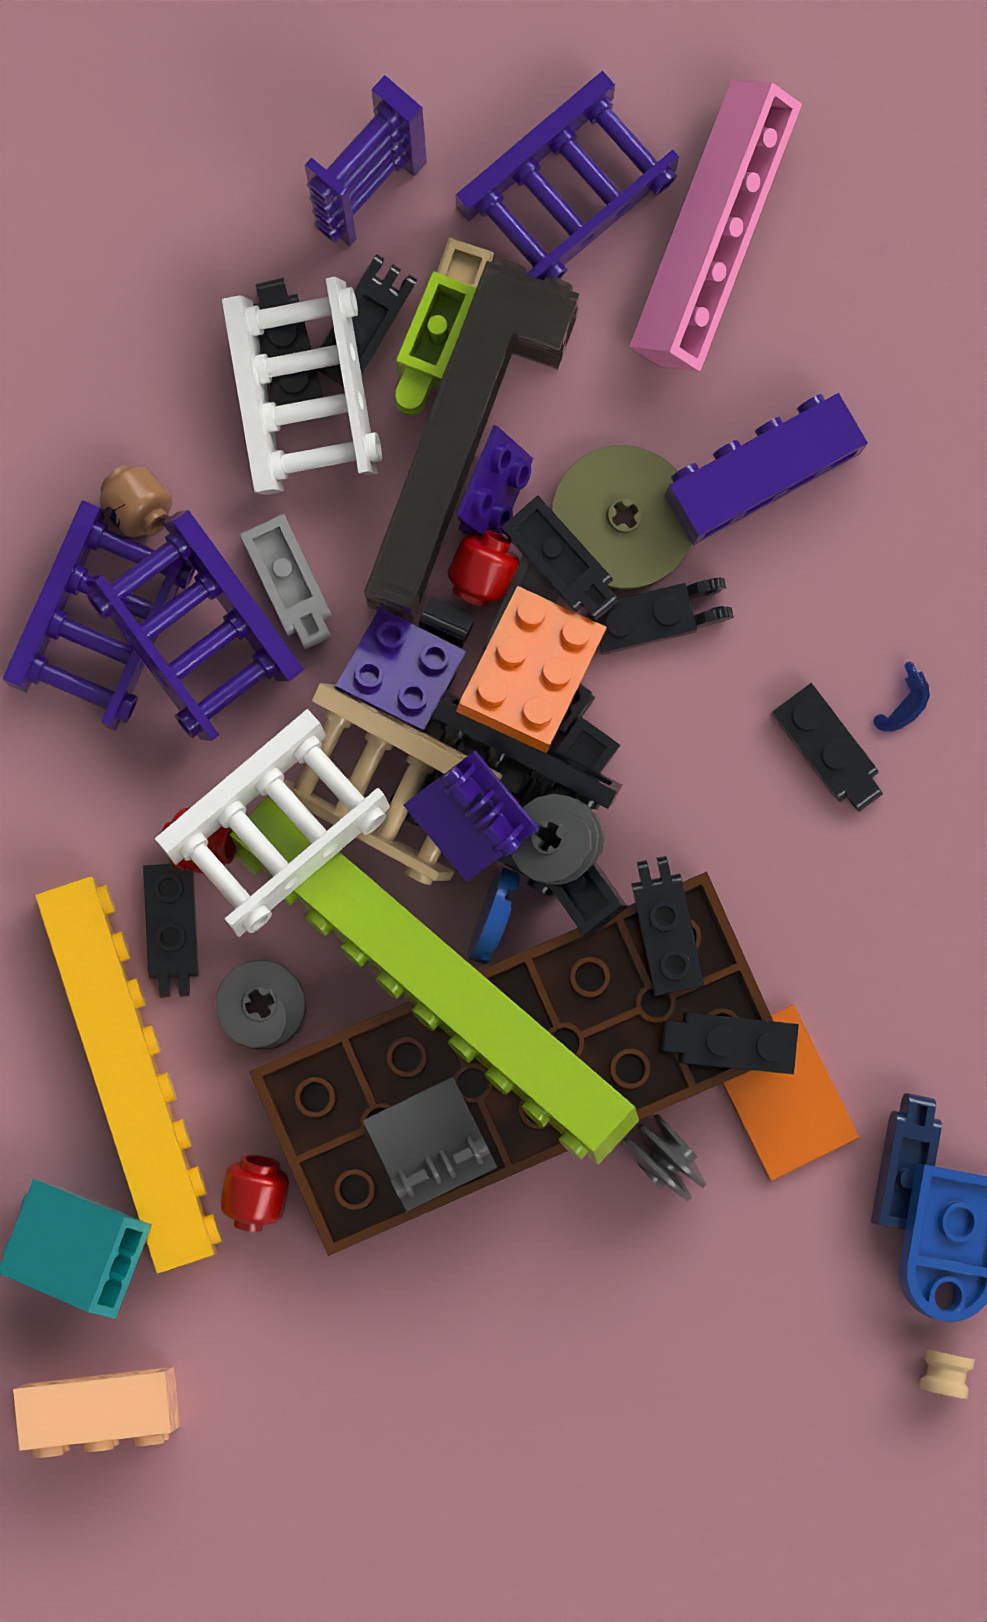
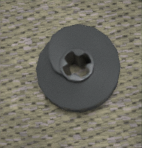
[511,794,605,885]
[216,960,306,1049]
[622,1114,707,1201]

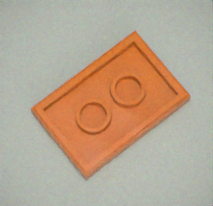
[722,1004,860,1181]

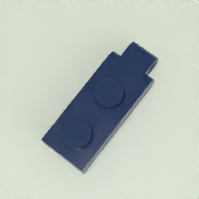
[871,1093,942,1229]

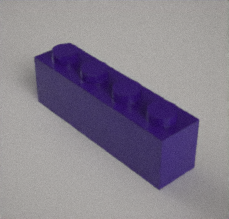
[664,393,868,546]

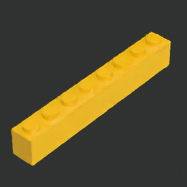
[35,876,223,1274]

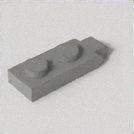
[240,514,332,649]

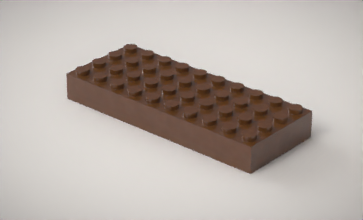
[249,871,773,1256]

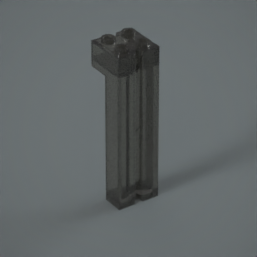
[364,260,580,623]

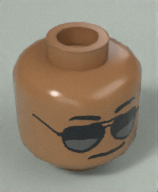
[100,465,172,538]

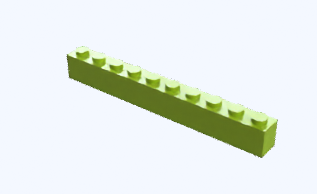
[230,795,639,1165]

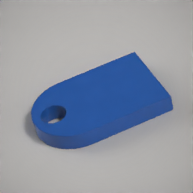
[899,1163,987,1322]

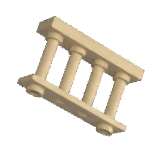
[283,683,503,885]

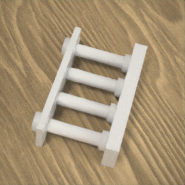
[222,277,382,495]
[155,709,390,937]

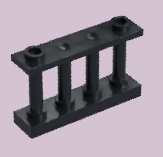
[389,693,623,896]

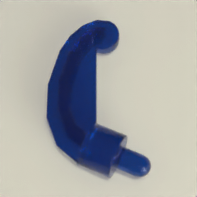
[873,661,930,732]

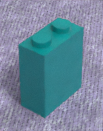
[0,1179,152,1319]

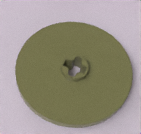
[551,445,692,590]

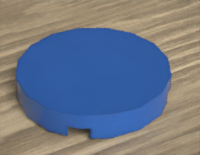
[467,866,520,965]

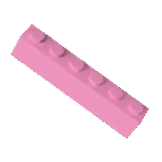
[629,80,802,372]

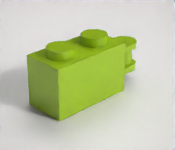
[395,271,479,416]

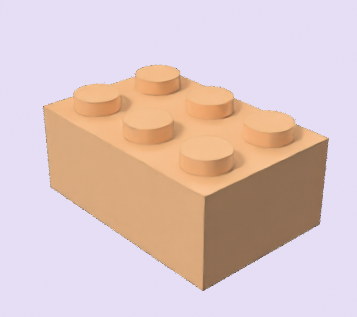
[13,1367,180,1458]

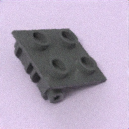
[363,1077,497,1212]

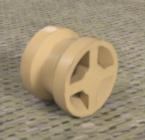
[918,1349,975,1399]

